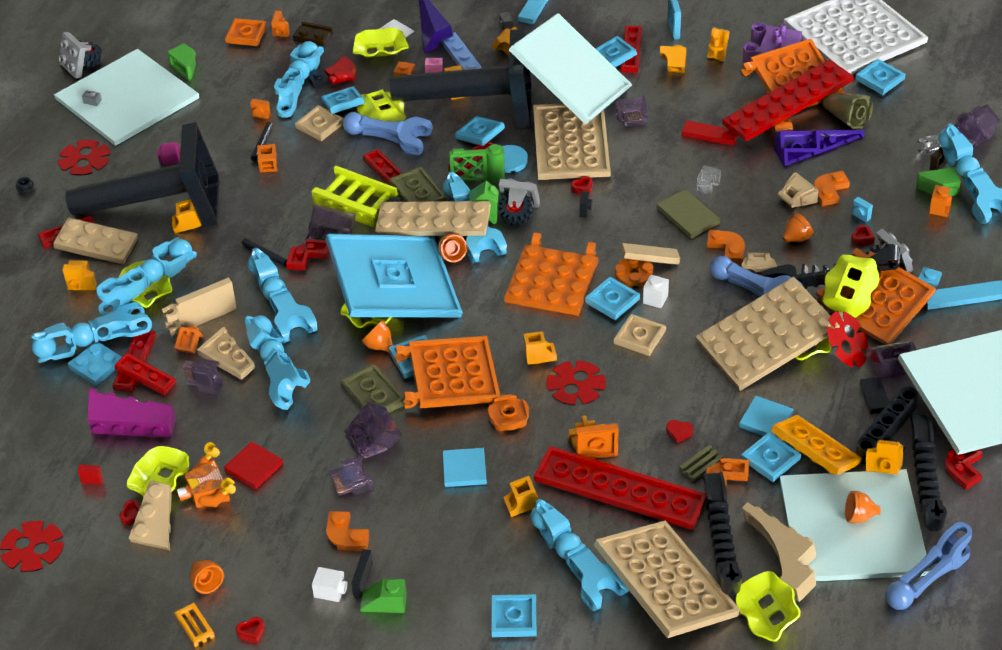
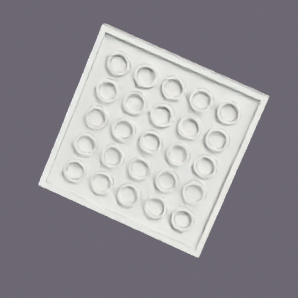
[783,0,928,75]

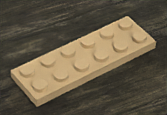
[375,201,491,236]

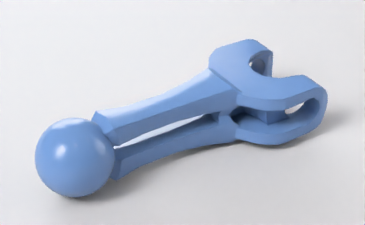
[343,112,433,155]
[709,256,803,297]
[885,522,972,610]

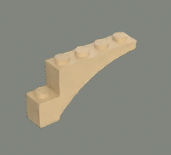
[742,502,817,602]

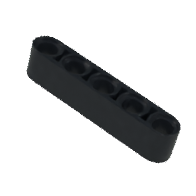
[856,387,918,465]

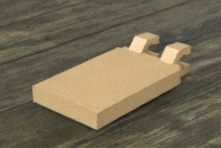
[162,277,237,336]

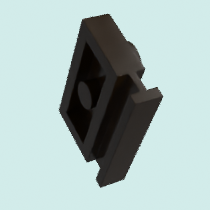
[293,21,333,47]

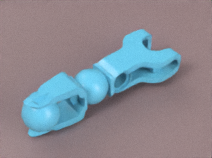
[274,41,324,117]
[938,123,1002,224]
[442,171,507,264]
[97,237,197,316]
[247,248,317,343]
[30,302,152,363]
[244,315,310,410]
[530,499,629,611]

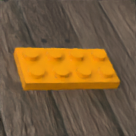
[771,415,862,476]

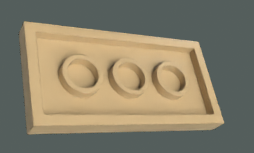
[53,217,138,265]

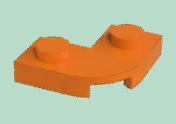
[814,170,850,207]
[707,229,745,264]
[704,458,749,493]
[326,511,369,551]

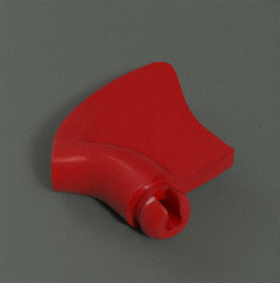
[324,56,356,85]

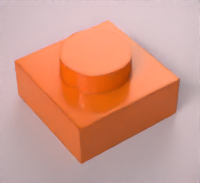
[393,61,415,77]
[250,98,271,119]

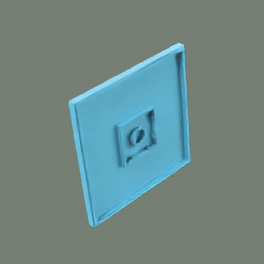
[325,234,463,318]

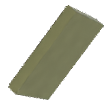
[389,166,447,202]
[656,189,720,239]
[341,364,405,421]

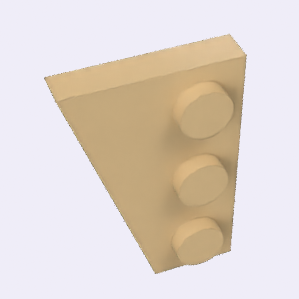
[197,327,255,380]
[128,481,172,551]

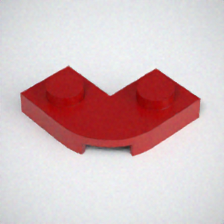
[286,239,329,271]
[945,449,983,490]

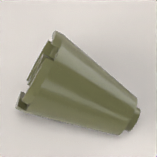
[823,93,873,130]

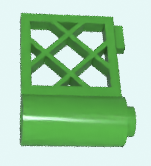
[449,144,505,184]

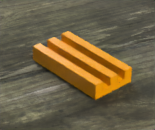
[174,603,215,647]

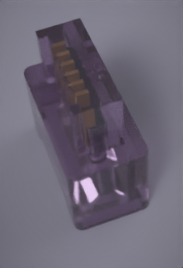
[615,95,648,127]
[183,358,224,395]
[329,455,374,497]

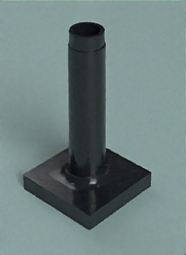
[390,29,532,129]
[65,122,219,227]

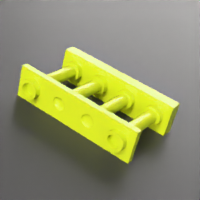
[312,166,398,228]

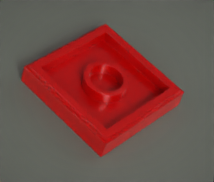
[224,441,283,490]

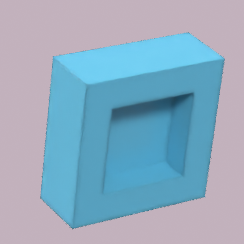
[852,197,873,222]
[918,267,942,290]

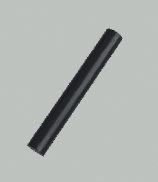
[251,122,273,162]
[242,238,287,267]

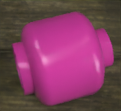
[157,142,181,166]

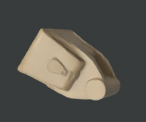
[777,172,818,208]
[741,253,777,276]

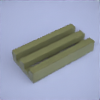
[679,445,724,483]

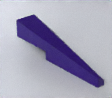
[419,0,453,53]
[774,130,865,166]

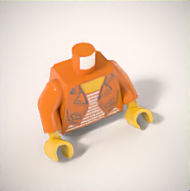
[176,442,236,508]

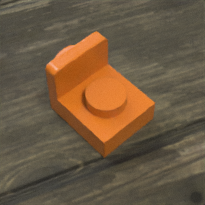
[271,11,290,37]
[174,325,204,354]

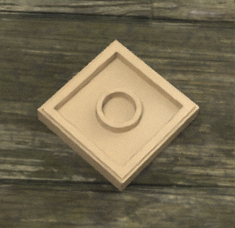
[295,105,344,141]
[614,314,666,356]

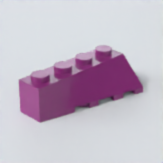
[88,388,176,438]

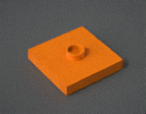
[225,18,267,46]
[576,423,618,459]

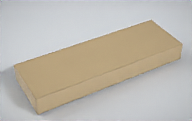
[621,243,680,265]

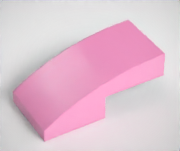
[425,58,443,73]

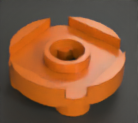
[615,258,653,288]
[488,395,529,431]

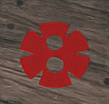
[58,140,111,174]
[827,311,869,367]
[546,361,606,405]
[0,521,64,571]

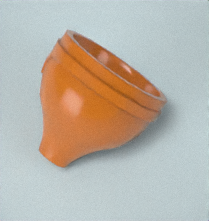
[782,213,814,243]
[438,234,467,262]
[362,320,393,353]
[845,491,881,524]
[189,560,224,594]

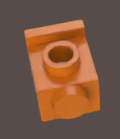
[257,144,278,173]
[929,185,952,217]

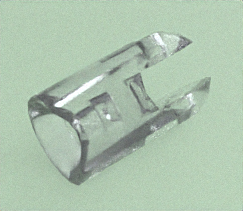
[917,134,941,154]

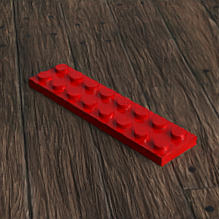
[722,59,854,142]
[534,446,706,530]

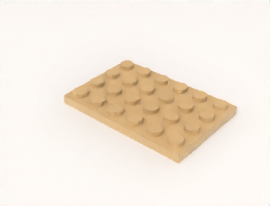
[533,103,611,180]
[696,277,840,391]
[594,520,740,638]

